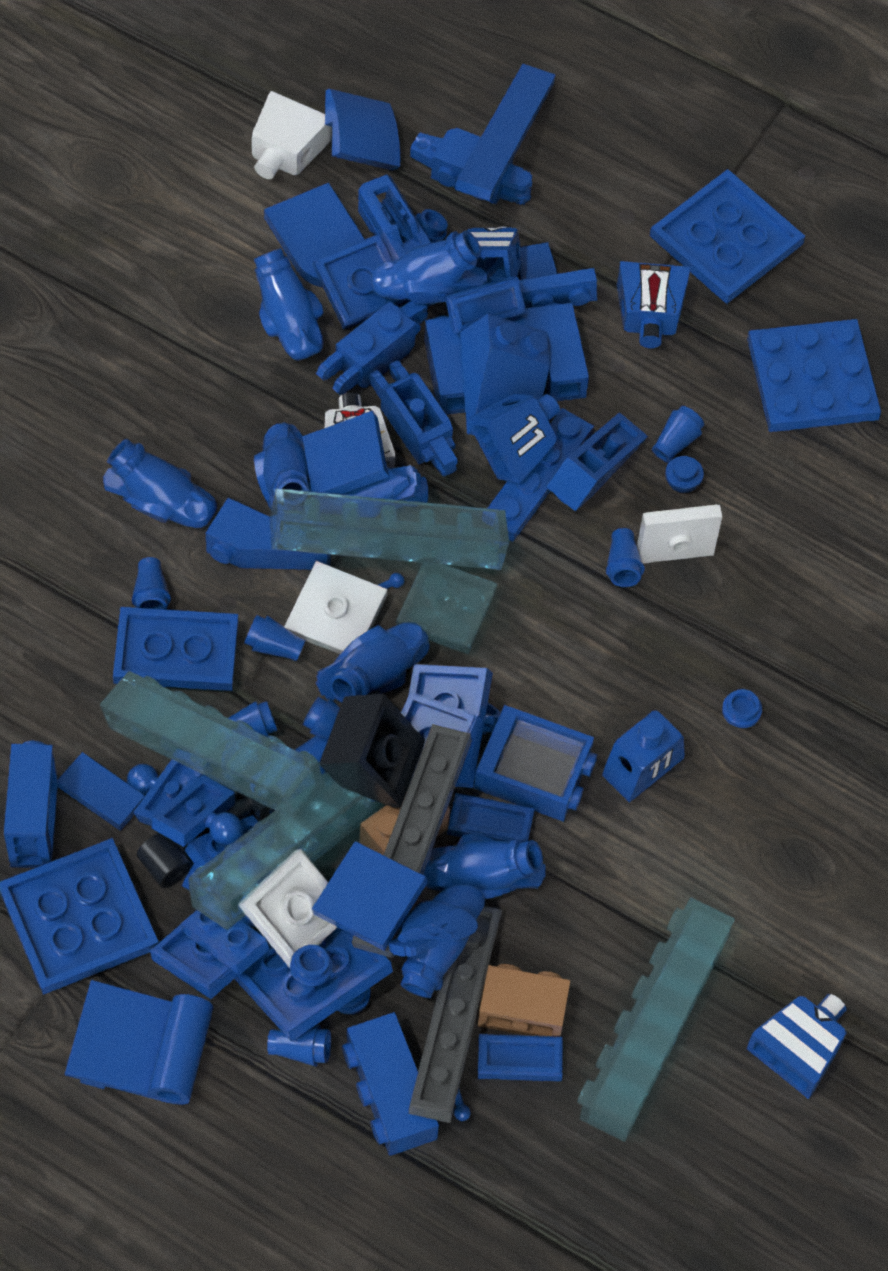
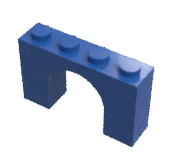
[424,303,589,415]

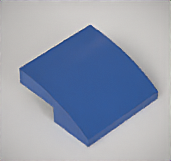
[325,89,400,170]

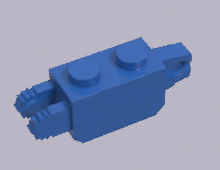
[410,128,533,205]
[316,301,428,396]
[368,360,457,477]

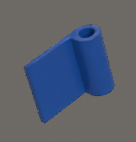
[64,980,214,1105]

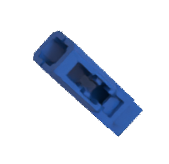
[358,174,437,307]

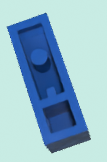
[546,412,648,511]
[206,498,331,570]

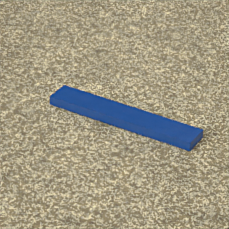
[455,64,556,201]

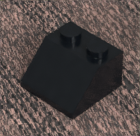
[319,694,425,808]

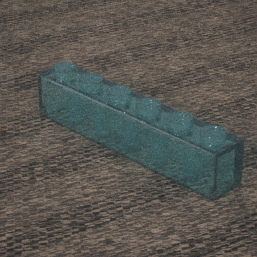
[270,489,509,570]
[100,671,325,821]
[188,772,386,930]
[577,897,735,1142]

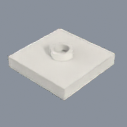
[637,504,722,563]
[284,561,388,654]
[238,849,337,968]

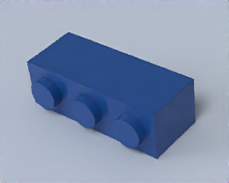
[342,1012,439,1156]

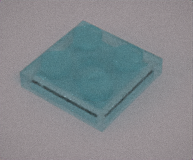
[396,558,497,654]

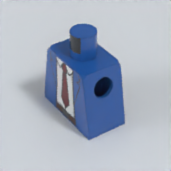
[617,261,690,348]

